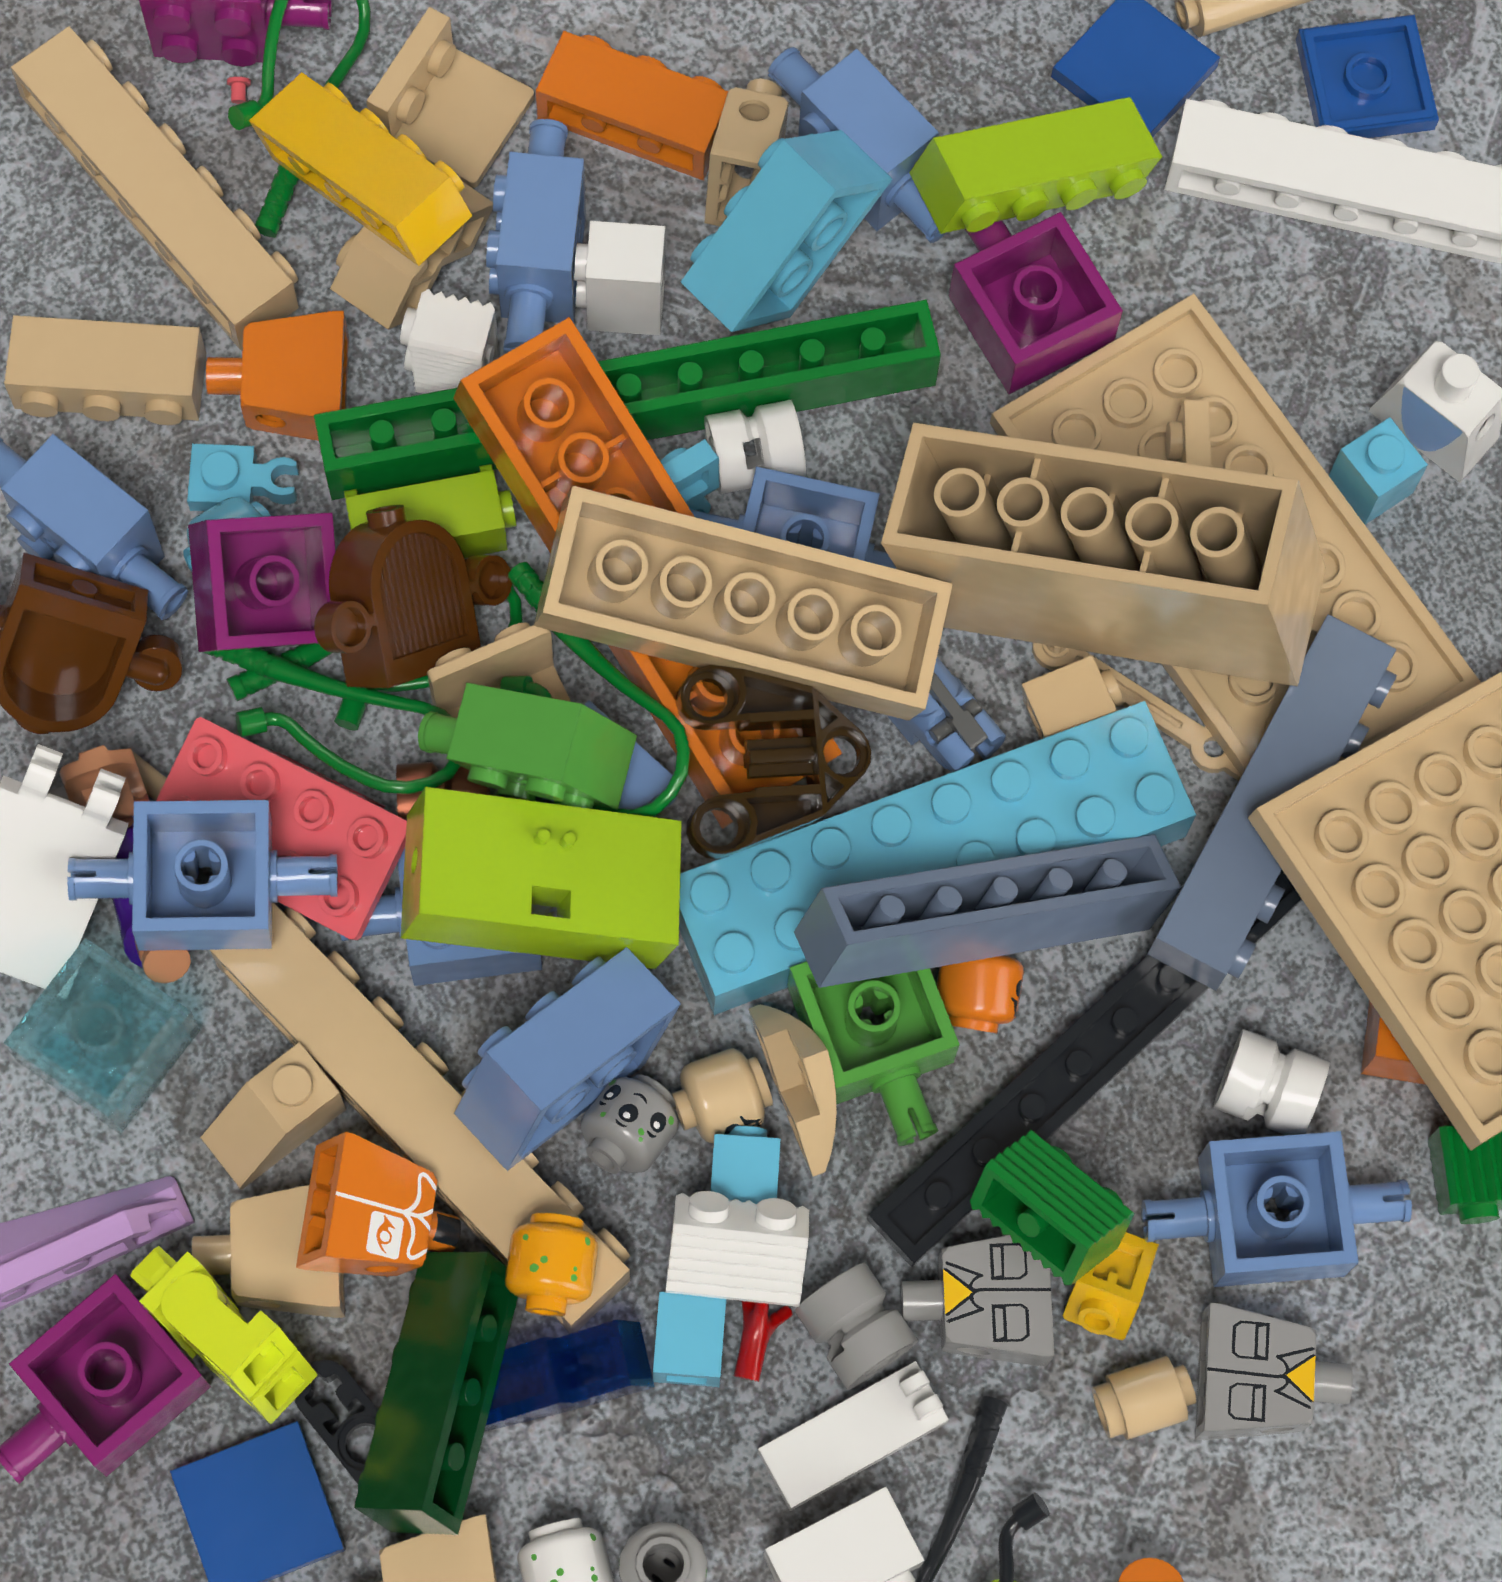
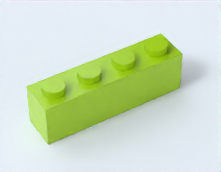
[909,97,1163,234]

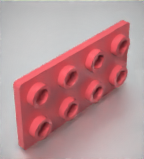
[156,717,407,940]

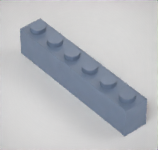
[1147,614,1397,991]
[794,834,1182,988]

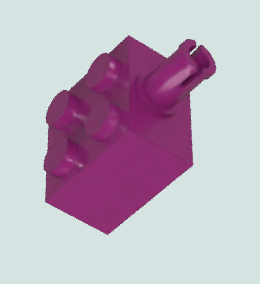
[139,0,332,67]
[948,212,1123,394]
[188,513,335,652]
[0,1274,211,1484]

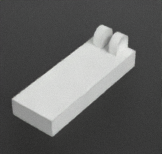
[758,1361,949,1511]

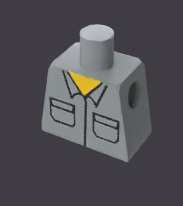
[900,1235,1054,1366]
[1195,1303,1353,1440]

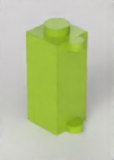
[344,464,517,558]

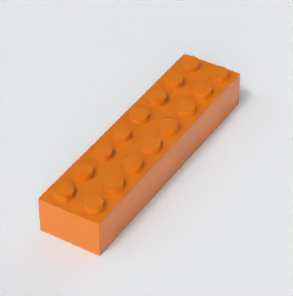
[453,317,842,829]

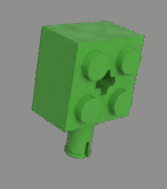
[418,683,637,810]
[787,961,960,1146]

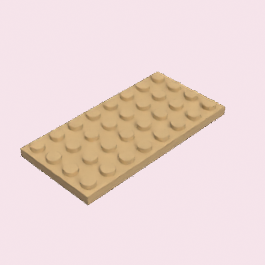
[990,294,1481,776]

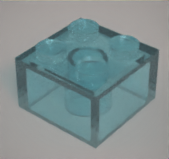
[4,938,200,1135]

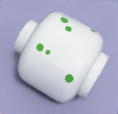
[517,1518,614,1582]

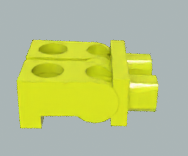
[130,1246,318,1425]

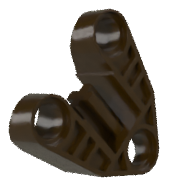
[676,665,871,859]

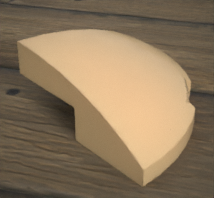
[748,1004,837,1177]

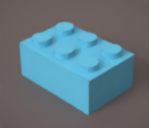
[681,130,893,332]

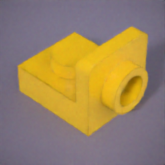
[1063,1232,1159,1340]

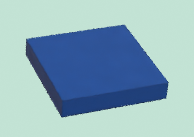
[1051,0,1220,138]
[1296,15,1439,138]
[170,1421,346,1582]

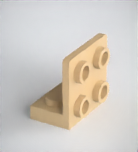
[366,7,534,188]
[427,622,571,718]

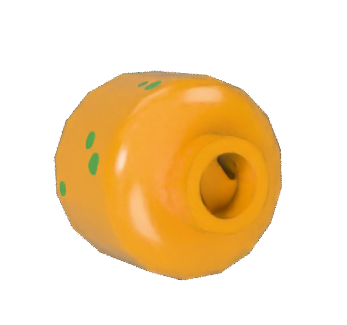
[505,1213,598,1316]

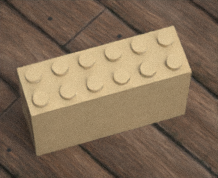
[881,423,1326,687]

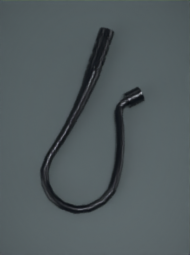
[916,1396,1050,1582]

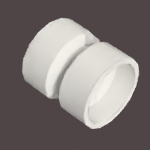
[704,400,806,494]
[1214,1029,1330,1135]

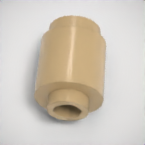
[1092,1356,1196,1440]

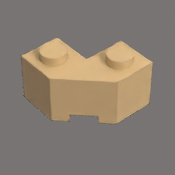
[330,181,493,330]

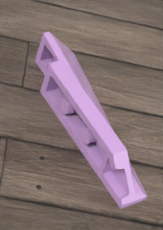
[0,1176,195,1311]

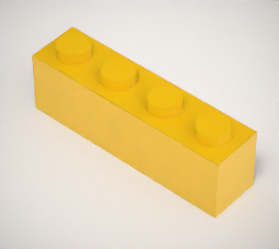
[249,72,472,266]

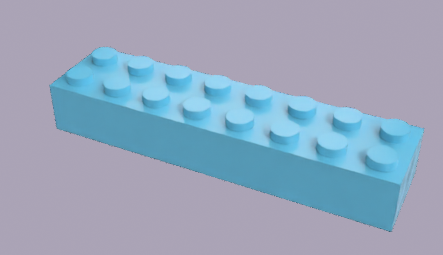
[679,701,1196,1015]

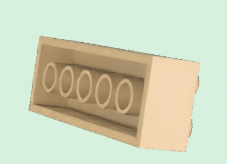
[534,486,953,721]

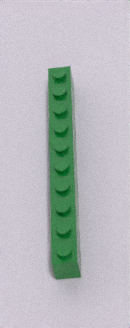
[314,299,941,501]

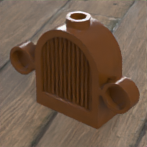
[314,505,512,688]
[0,553,183,734]

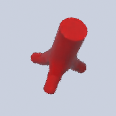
[733,1301,793,1382]

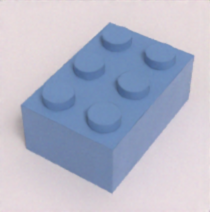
[454,947,681,1171]

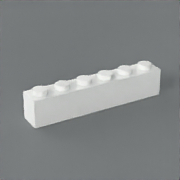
[1164,99,1502,264]

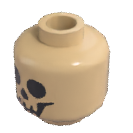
[671,1048,773,1143]

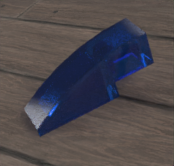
[485,1319,655,1431]

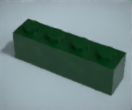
[354,1252,518,1535]

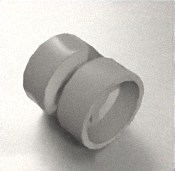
[795,1263,918,1390]

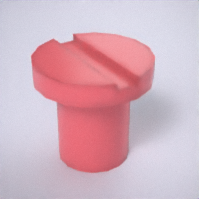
[227,77,251,104]

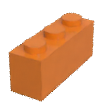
[536,31,728,181]

